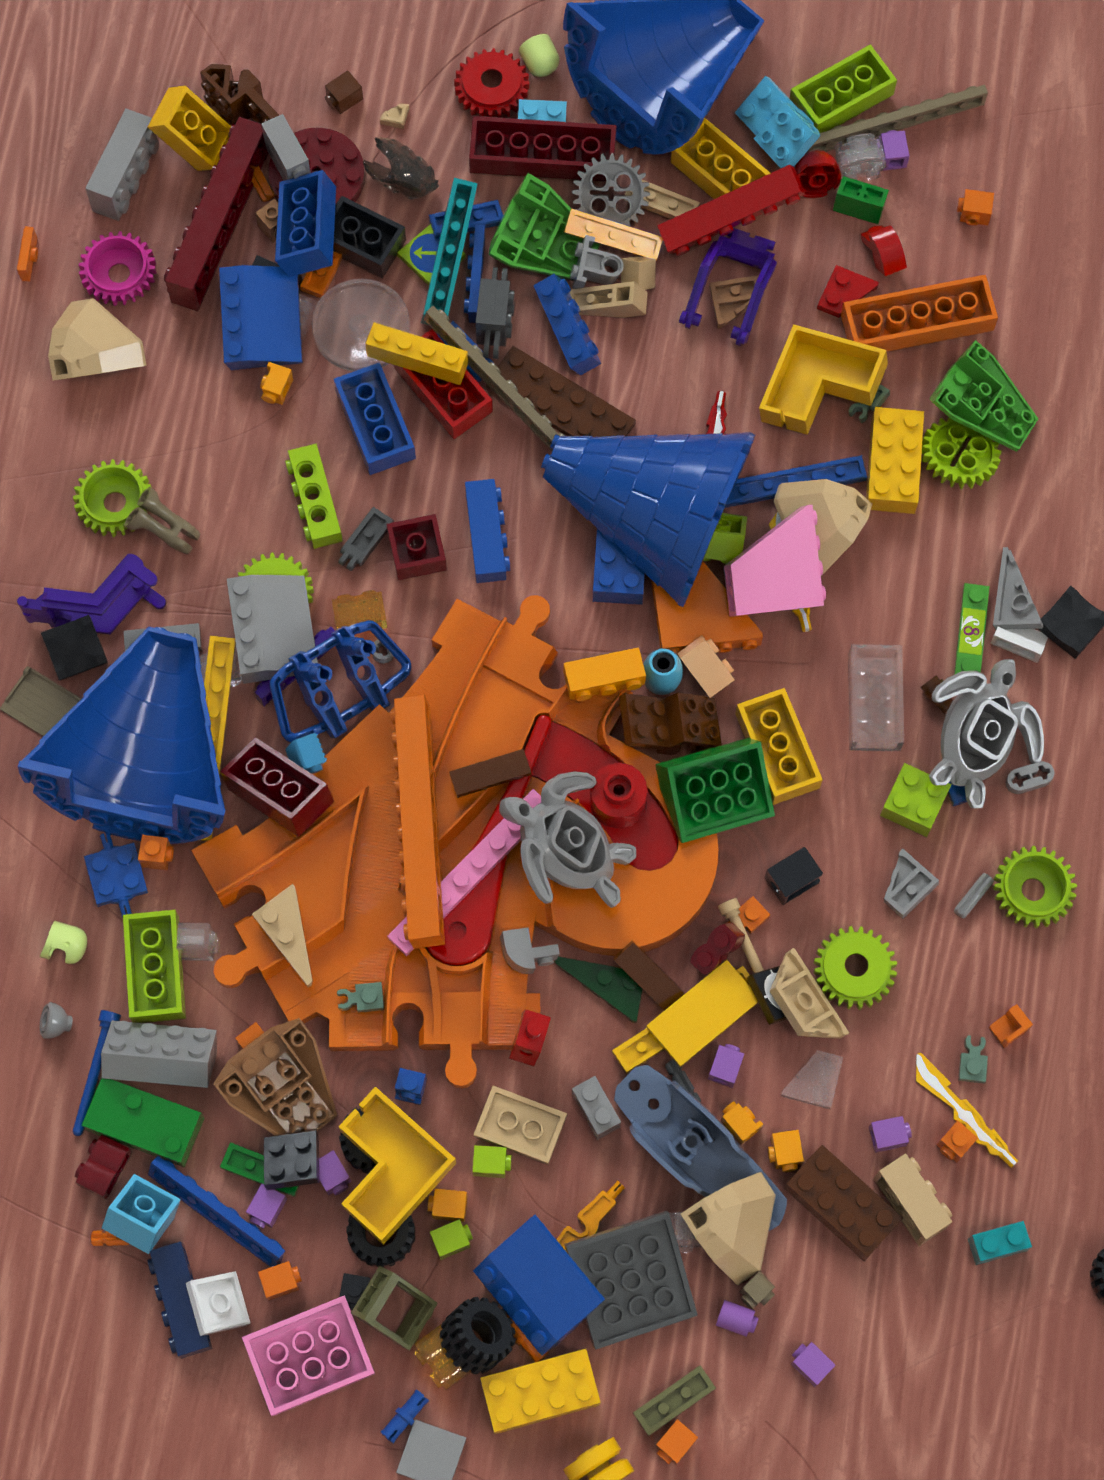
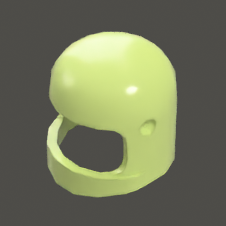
[519,34,560,77]
[40,921,87,964]

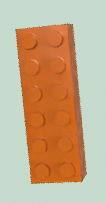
[841,274,998,352]

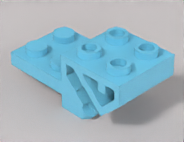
[735,76,820,168]

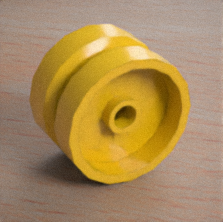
[563,1437,634,1480]

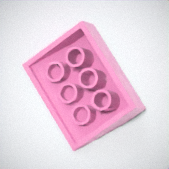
[242,1295,375,1416]

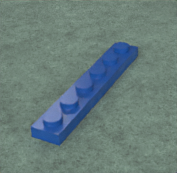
[148,1156,285,1267]

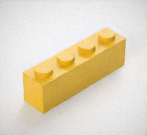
[365,322,468,385]

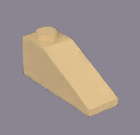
[570,281,648,318]

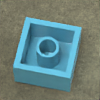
[102,1174,181,1254]

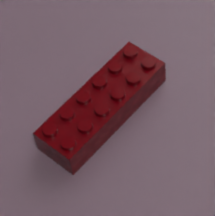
[469,116,616,182]

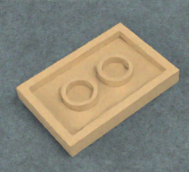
[474,1086,567,1165]

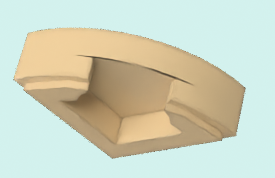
[380,104,409,129]

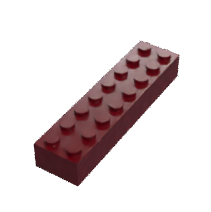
[164,117,269,311]

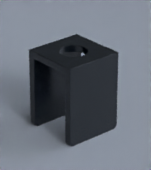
[765,847,823,905]

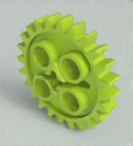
[922,417,1001,489]

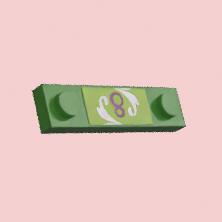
[954,583,990,675]

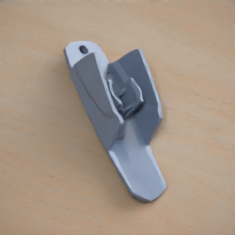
[614,1065,787,1231]

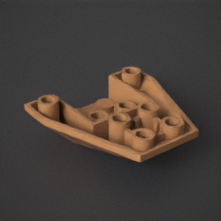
[213,1018,337,1136]

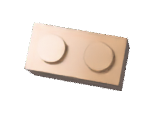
[678,636,735,698]

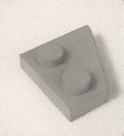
[884,849,939,919]

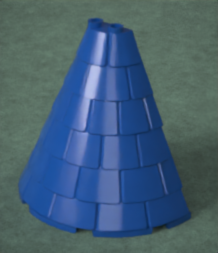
[563,0,764,155]
[541,432,755,607]
[18,627,226,844]

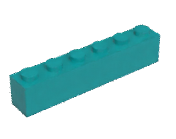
[421,178,478,325]

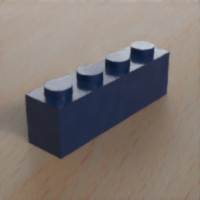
[147,1241,213,1359]

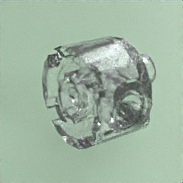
[834,133,886,180]

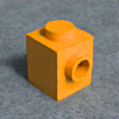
[768,1130,804,1172]

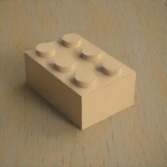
[874,1153,952,1246]

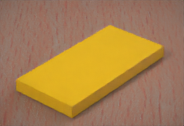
[646,960,758,1067]

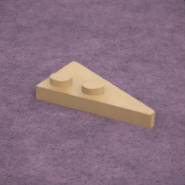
[252,884,313,987]

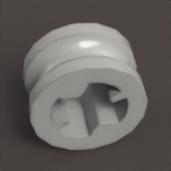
[373,640,394,664]

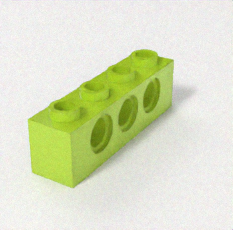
[285,443,343,549]

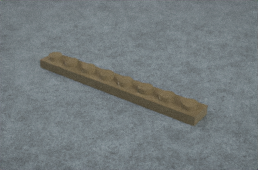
[807,85,988,152]
[424,306,565,451]

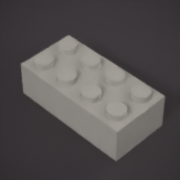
[85,108,159,221]
[101,1021,217,1088]

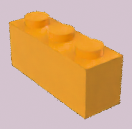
[563,647,646,701]

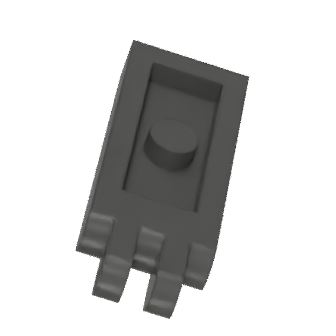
[338,507,394,571]

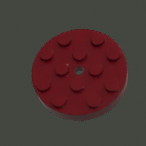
[268,127,365,205]

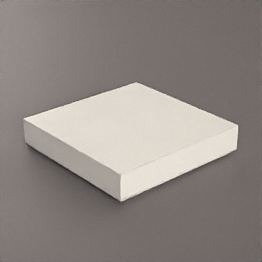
[186,1271,250,1336]

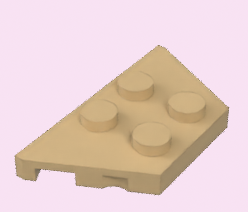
[770,948,849,1039]

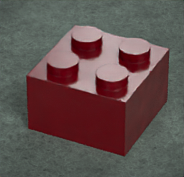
[386,514,447,580]

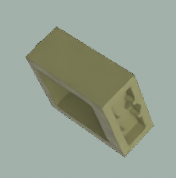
[351,1266,438,1351]

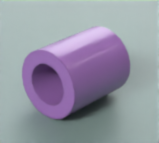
[716,1300,759,1337]

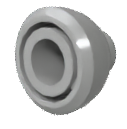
[40,1002,73,1039]

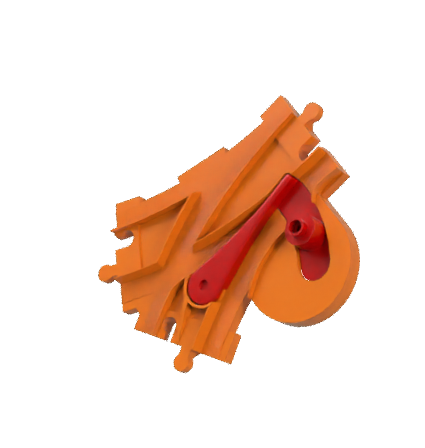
[191,595,719,1089]

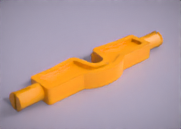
[556,1181,625,1251]

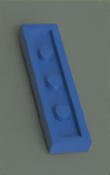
[464,224,485,323]

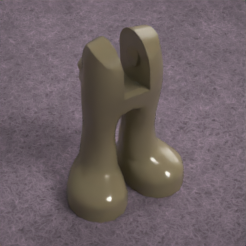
[124,487,201,554]

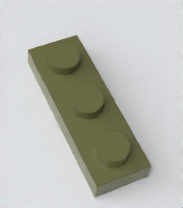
[633,1365,716,1436]

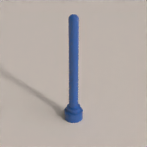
[73,1010,121,1136]

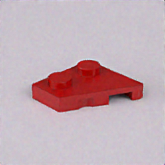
[817,265,879,318]

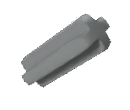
[954,873,994,919]

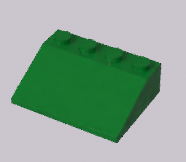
[655,738,775,843]

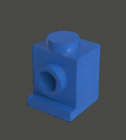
[395,1068,427,1105]

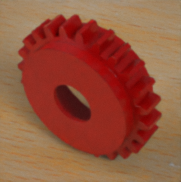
[454,48,529,118]

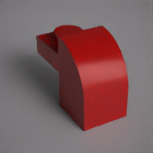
[861,225,907,276]

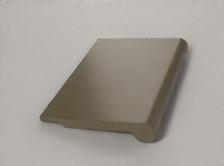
[0,666,82,736]

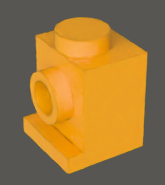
[260,362,293,405]
[721,1101,763,1145]

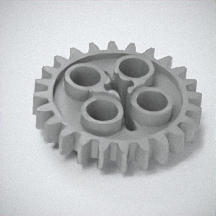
[572,153,650,227]

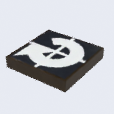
[747,966,787,1025]

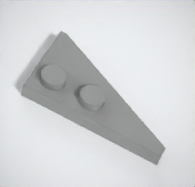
[993,547,1043,630]

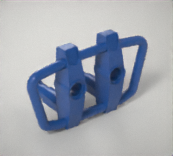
[270,620,411,743]

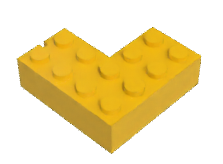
[759,324,888,435]
[339,1087,457,1245]

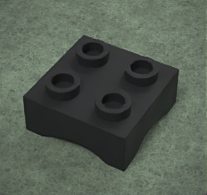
[1038,586,1104,659]
[41,615,108,681]

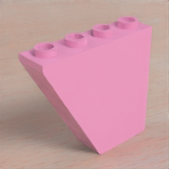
[724,505,826,617]

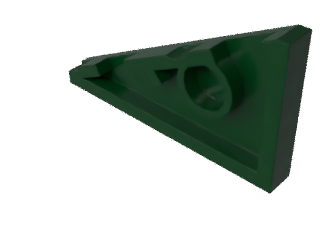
[554,956,642,1023]

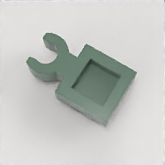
[849,384,890,423]
[337,982,384,1013]
[958,1035,988,1084]

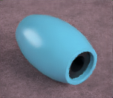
[643,649,683,695]

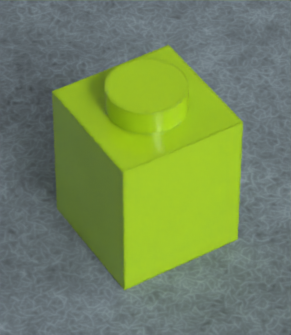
[473,1145,512,1178]
[430,1219,473,1260]

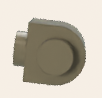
[739,1271,775,1309]

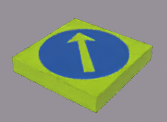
[397,224,466,286]

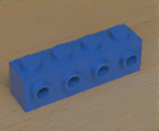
[533,274,601,376]

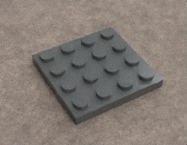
[564,1211,698,1350]

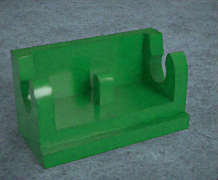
[833,176,889,224]

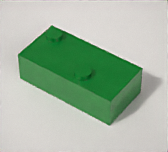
[81,1078,205,1167]

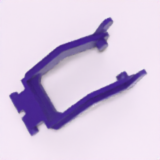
[679,228,777,346]
[17,554,166,635]

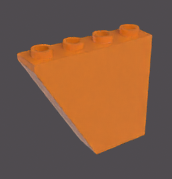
[651,562,763,657]

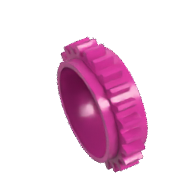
[78,231,157,306]

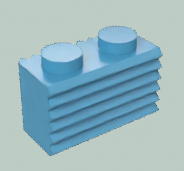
[285,733,327,774]

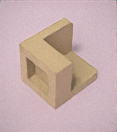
[621,256,656,290]

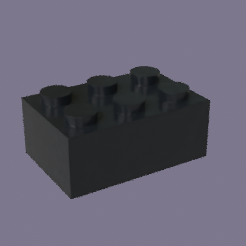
[333,196,406,278]

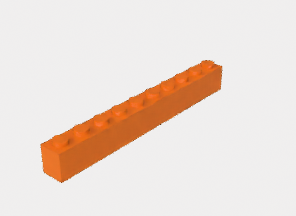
[391,695,445,949]

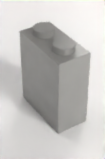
[261,114,311,181]

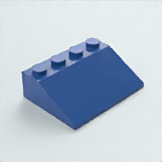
[219,265,303,370]
[473,1214,605,1356]

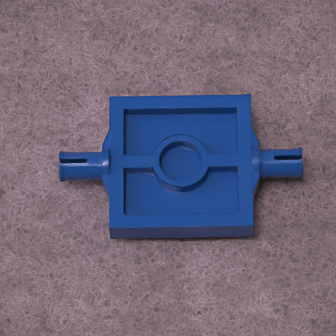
[84,832,148,918]

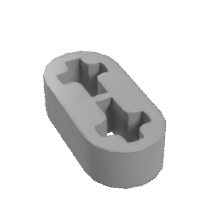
[1005,761,1054,794]

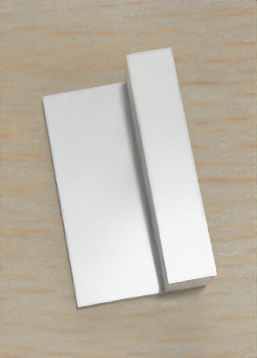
[990,627,1048,663]

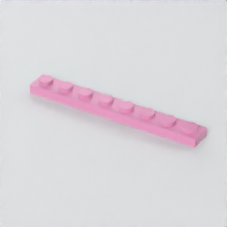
[387,789,541,956]

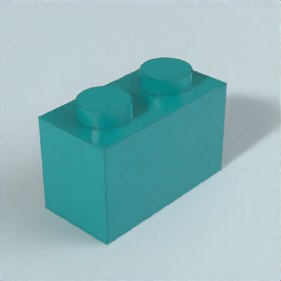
[968,1221,1032,1265]

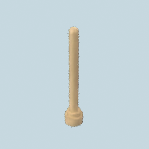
[718,898,764,973]

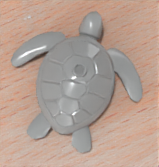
[929,659,1044,809]
[499,771,636,908]

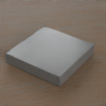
[396,1419,467,1480]

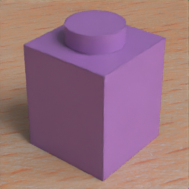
[878,130,909,171]
[708,1044,744,1088]
[869,1116,912,1153]
[319,1150,351,1195]
[246,1183,287,1229]
[791,1342,835,1387]

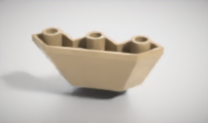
[48,298,147,380]
[774,479,872,575]
[681,1172,776,1285]

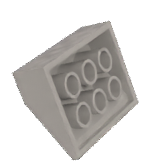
[227,575,318,684]

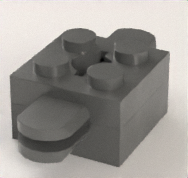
[476,267,515,359]

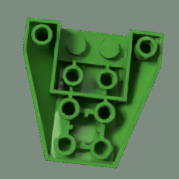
[929,340,1038,452]

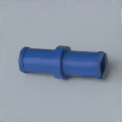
[380,1389,429,1444]

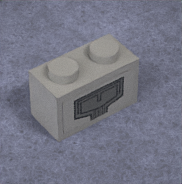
[572,1076,621,1140]

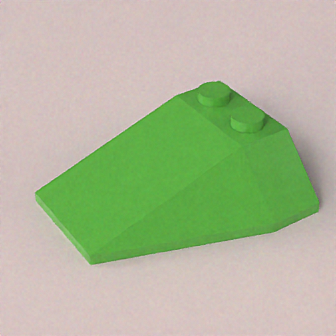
[489,173,600,280]

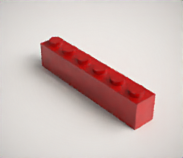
[657,165,805,256]

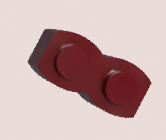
[690,922,745,975]
[75,1134,132,1199]

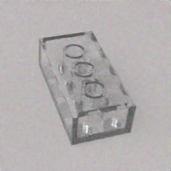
[848,644,904,751]

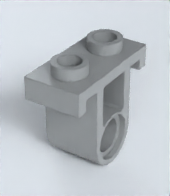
[570,235,623,289]

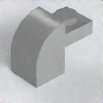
[500,928,560,974]

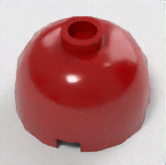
[794,150,841,198]

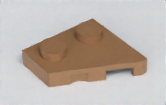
[709,275,758,329]

